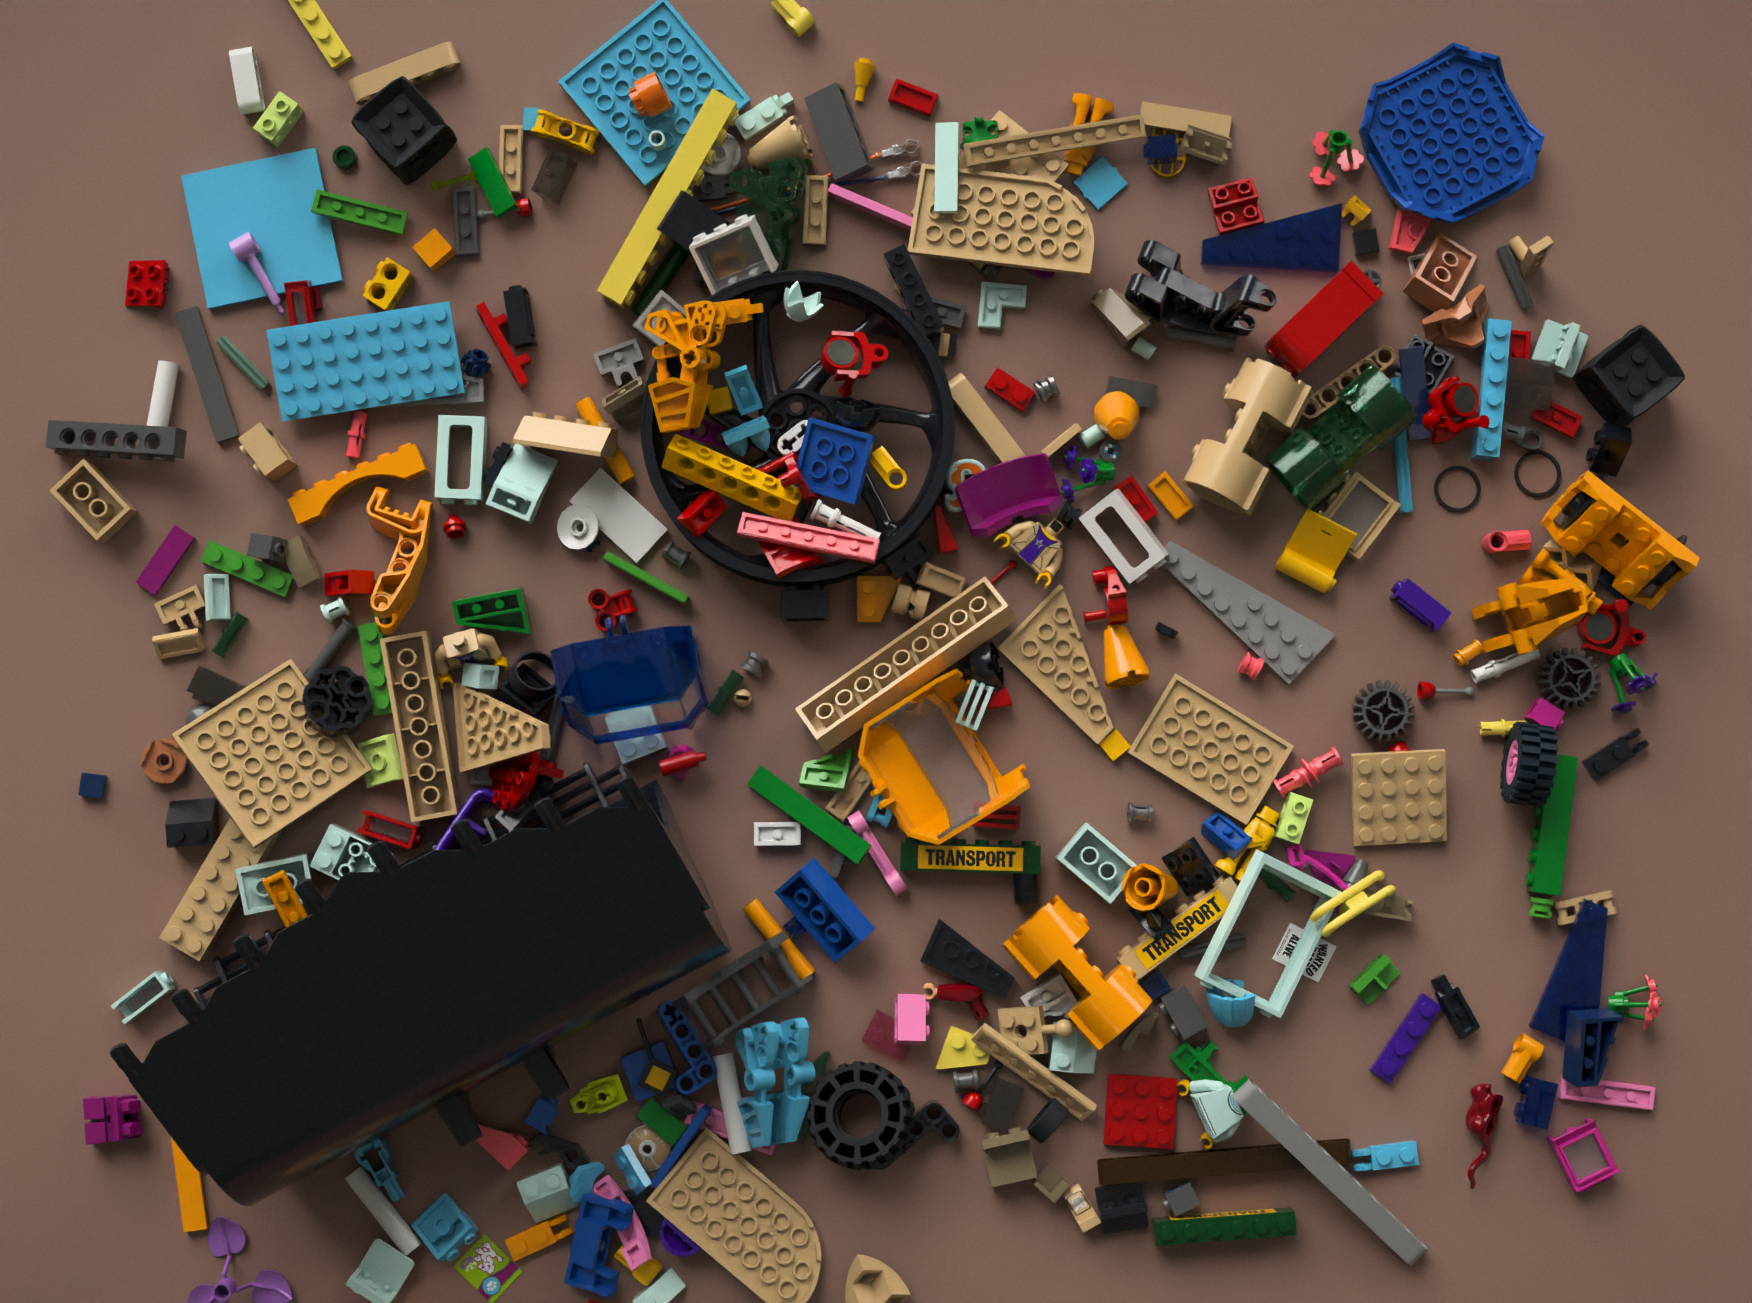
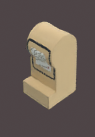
[1063,1184,1102,1233]

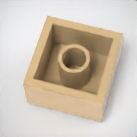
[238,422,298,482]

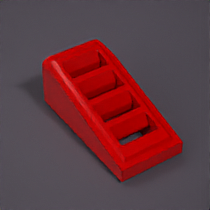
[933,506,958,554]
[965,688,1013,712]

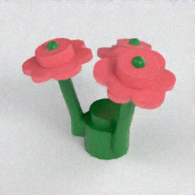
[1309,130,1364,187]
[1608,975,1663,1031]

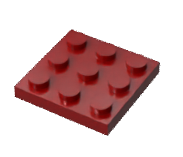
[1103,1073,1178,1149]

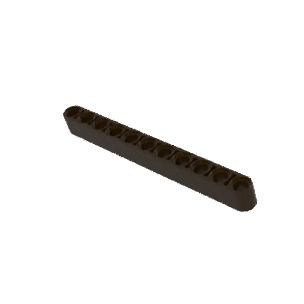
[1097,1138,1352,1185]

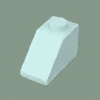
[633,1267,686,1303]

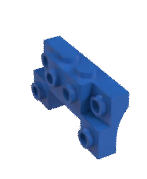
[564,1192,635,1298]

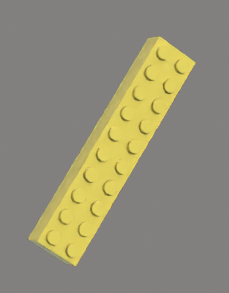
[597,88,739,309]

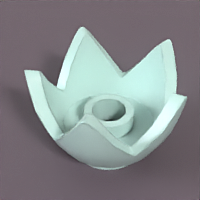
[784,281,824,322]

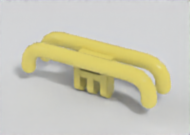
[1310,870,1396,937]

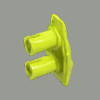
[569,1074,628,1114]

